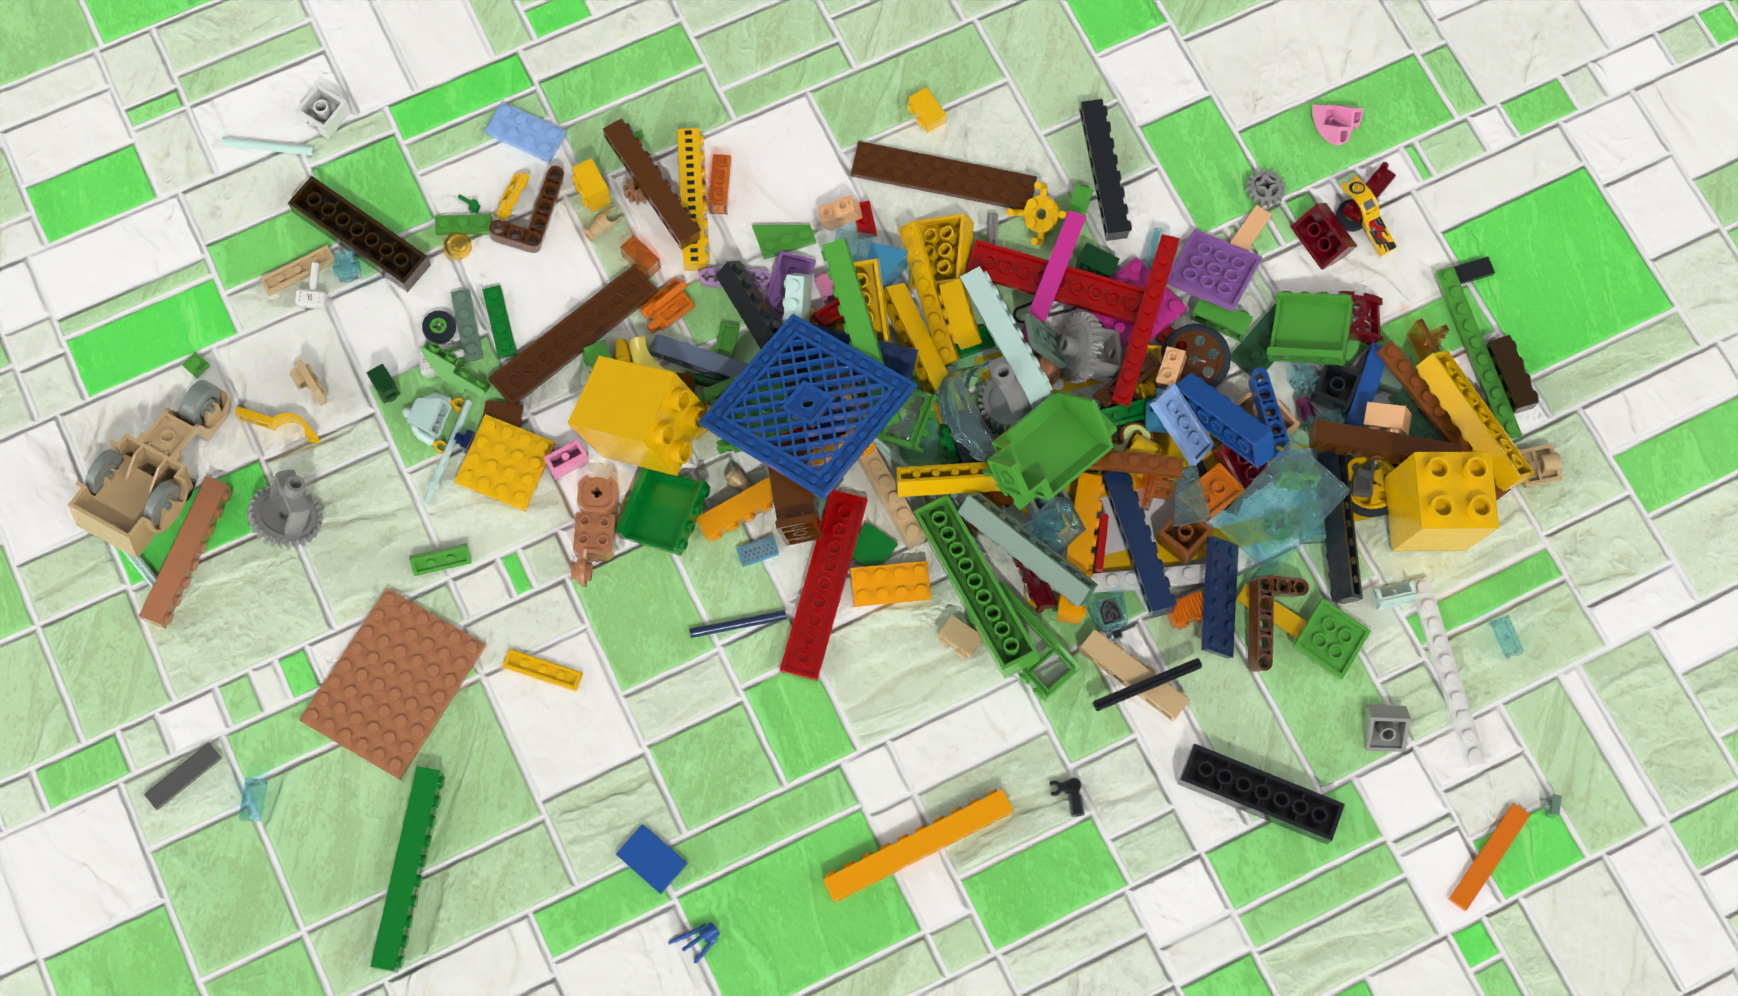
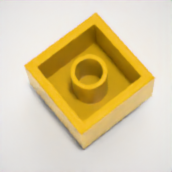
[571,158,611,213]

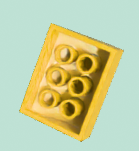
[909,213,974,292]

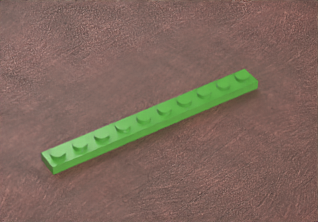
[1434,266,1522,440]

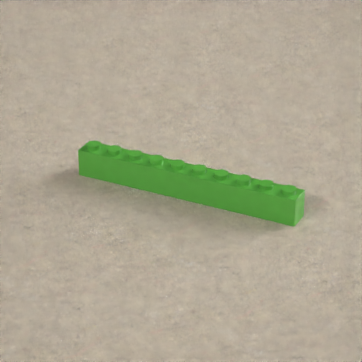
[821,238,902,428]

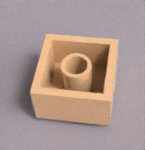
[1364,402,1412,435]

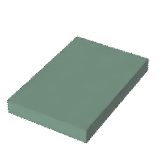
[1024,313,1067,369]

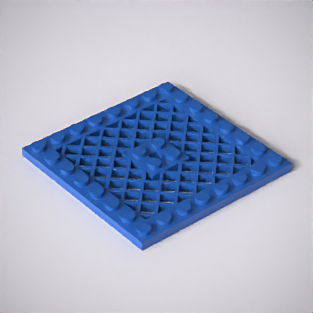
[699,313,917,500]

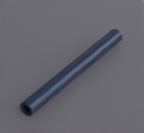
[689,610,787,638]

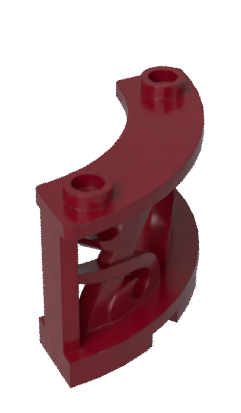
[1313,291,1383,345]

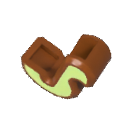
[1111,422,1154,451]

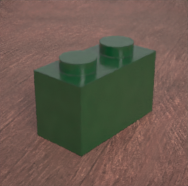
[1075,242,1120,278]
[366,363,401,404]

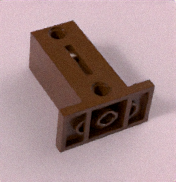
[768,438,825,546]

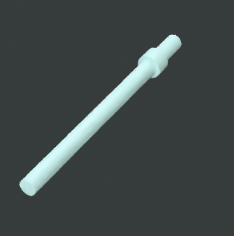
[423,400,472,505]

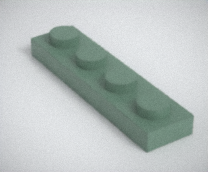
[450,288,484,363]

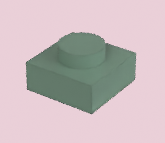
[1544,794,1562,818]

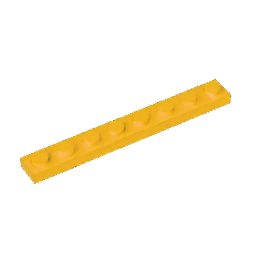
[898,221,960,366]

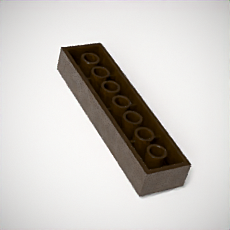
[288,176,431,293]

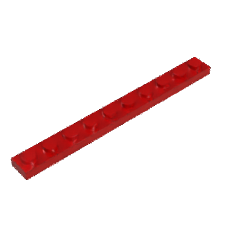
[1111,234,1180,407]

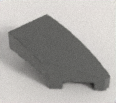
[1352,460,1375,498]

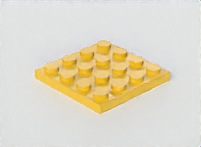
[454,414,556,512]

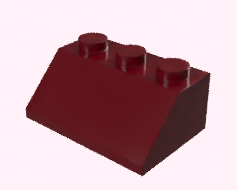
[1290,203,1357,270]

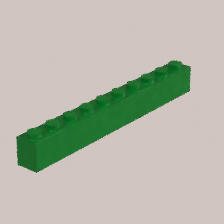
[370,766,445,973]

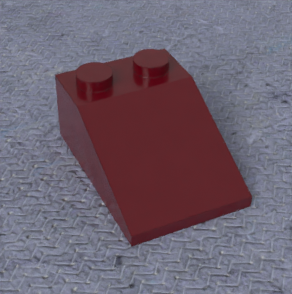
[1211,442,1276,499]

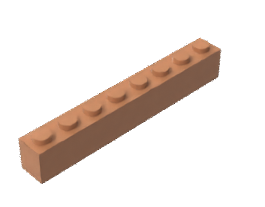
[139,476,232,629]

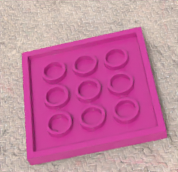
[1087,257,1187,347]

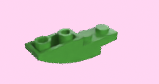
[421,341,491,398]

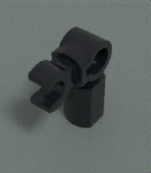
[1049,778,1085,817]

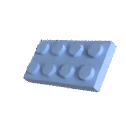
[485,102,567,163]
[1150,383,1215,467]

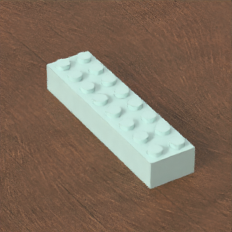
[960,266,1053,409]

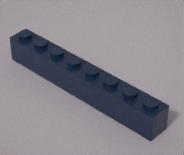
[1102,471,1177,619]

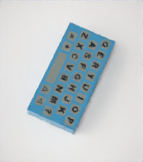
[736,536,779,567]

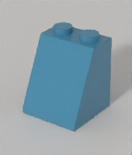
[867,242,908,289]

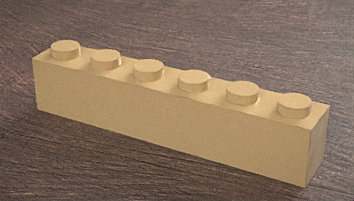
[857,448,926,550]
[1078,629,1190,722]

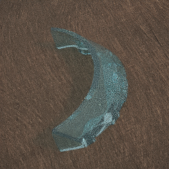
[937,362,996,462]

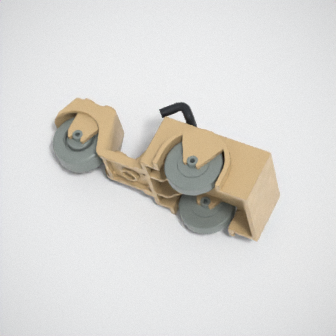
[68,380,231,558]

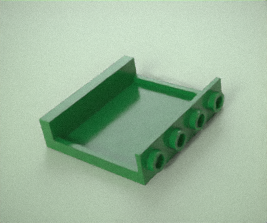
[615,467,710,556]

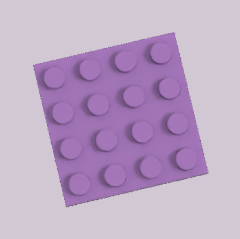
[1167,229,1262,312]

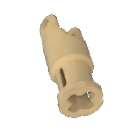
[582,206,623,242]

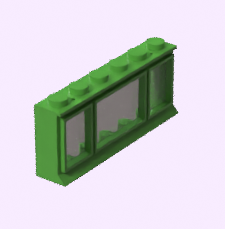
[966,581,1081,701]

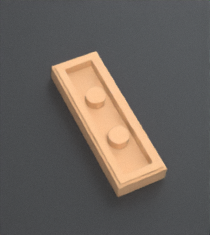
[1230,205,1272,251]

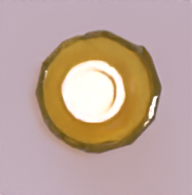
[443,232,472,261]

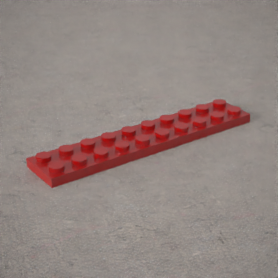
[965,239,1145,324]
[780,490,868,682]

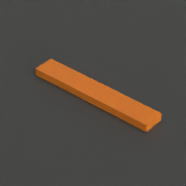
[1448,803,1530,911]

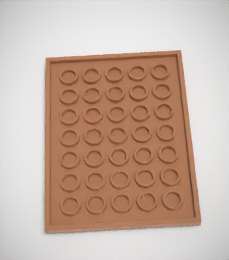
[299,588,487,780]

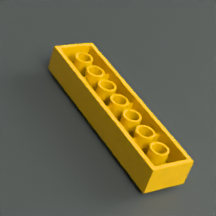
[1415,350,1535,491]

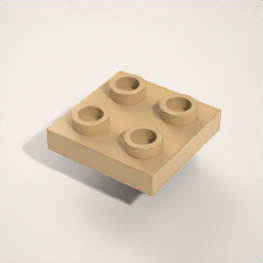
[289,359,328,406]
[1519,444,1563,488]

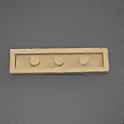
[259,245,337,296]

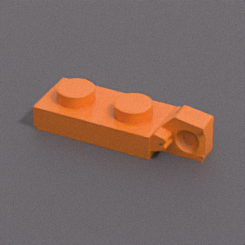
[639,277,688,319]
[647,291,695,335]

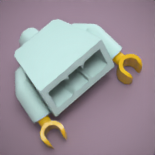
[403,393,463,454]

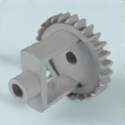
[1059,311,1127,384]
[977,357,1034,431]
[247,470,323,550]

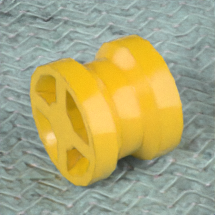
[1135,379,1156,400]

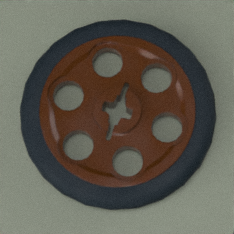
[1161,324,1231,388]

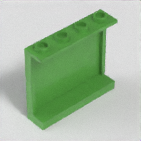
[1266,291,1354,365]

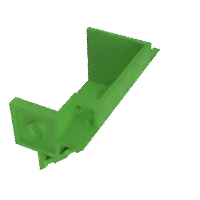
[982,390,1117,510]

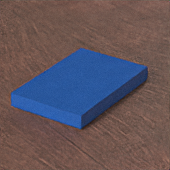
[616,824,688,894]

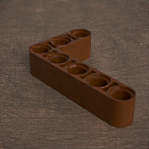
[489,166,564,253]
[1248,575,1309,672]

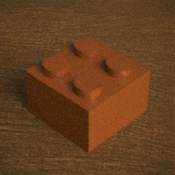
[1156,506,1213,565]

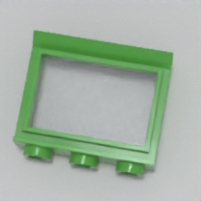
[877,390,943,453]

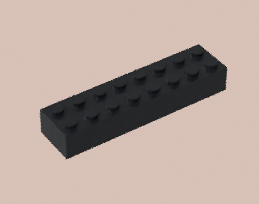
[1177,743,1345,845]

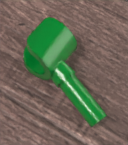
[458,194,481,214]

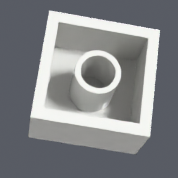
[295,84,351,139]

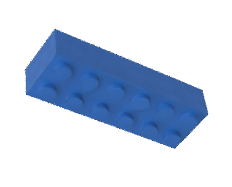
[1176,373,1275,468]

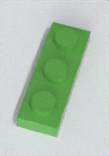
[435,214,492,236]
[409,543,472,576]

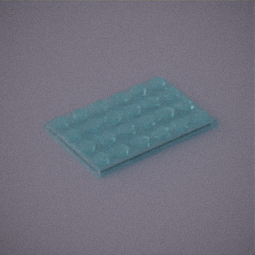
[1214,439,1351,576]

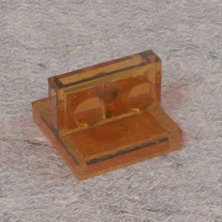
[1407,318,1450,362]
[1141,475,1177,511]

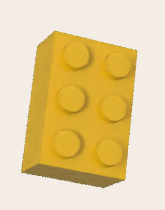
[938,279,982,350]

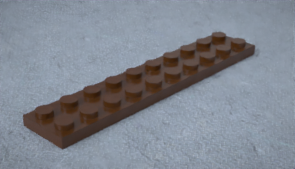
[851,141,1037,210]
[488,264,658,406]

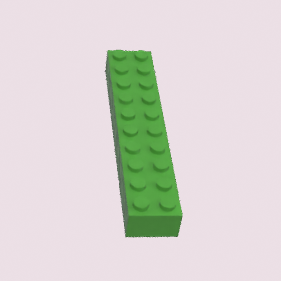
[913,494,1039,679]

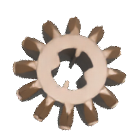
[623,179,646,206]

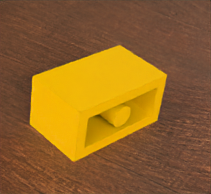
[907,87,946,133]

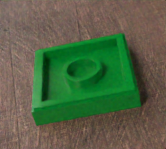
[852,522,898,567]

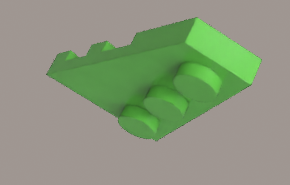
[752,225,816,260]

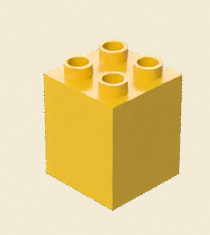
[567,356,708,476]
[1385,452,1499,552]

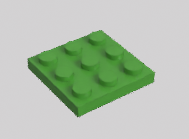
[1292,598,1371,680]

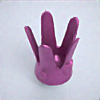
[1295,395,1320,424]

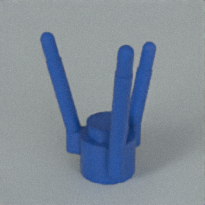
[668,922,720,963]

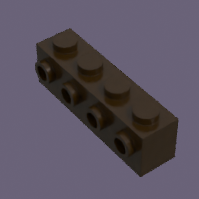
[1486,335,1539,414]

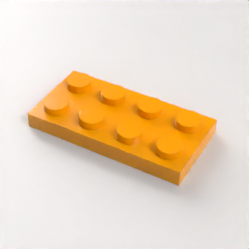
[850,561,931,607]

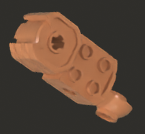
[571,475,620,587]

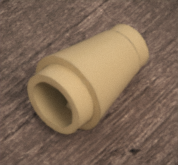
[725,467,753,492]

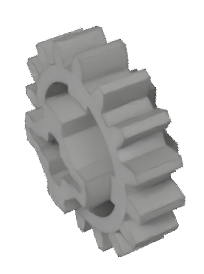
[1245,168,1286,208]

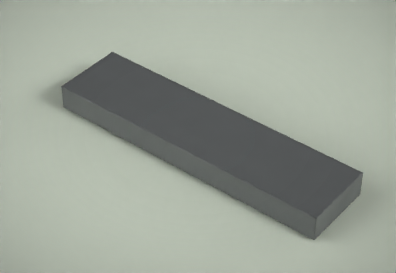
[144,742,222,811]

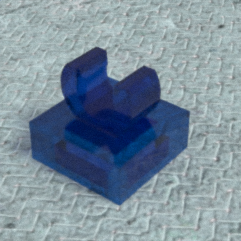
[454,429,476,454]

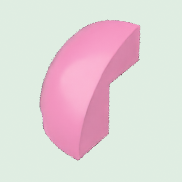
[1312,104,1364,145]

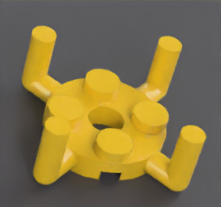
[1006,182,1068,246]

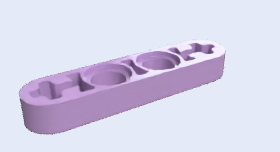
[698,268,771,289]

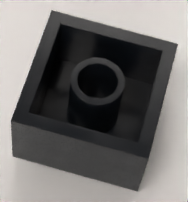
[1310,364,1362,415]

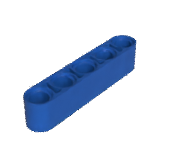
[1344,342,1385,427]
[1248,368,1291,460]

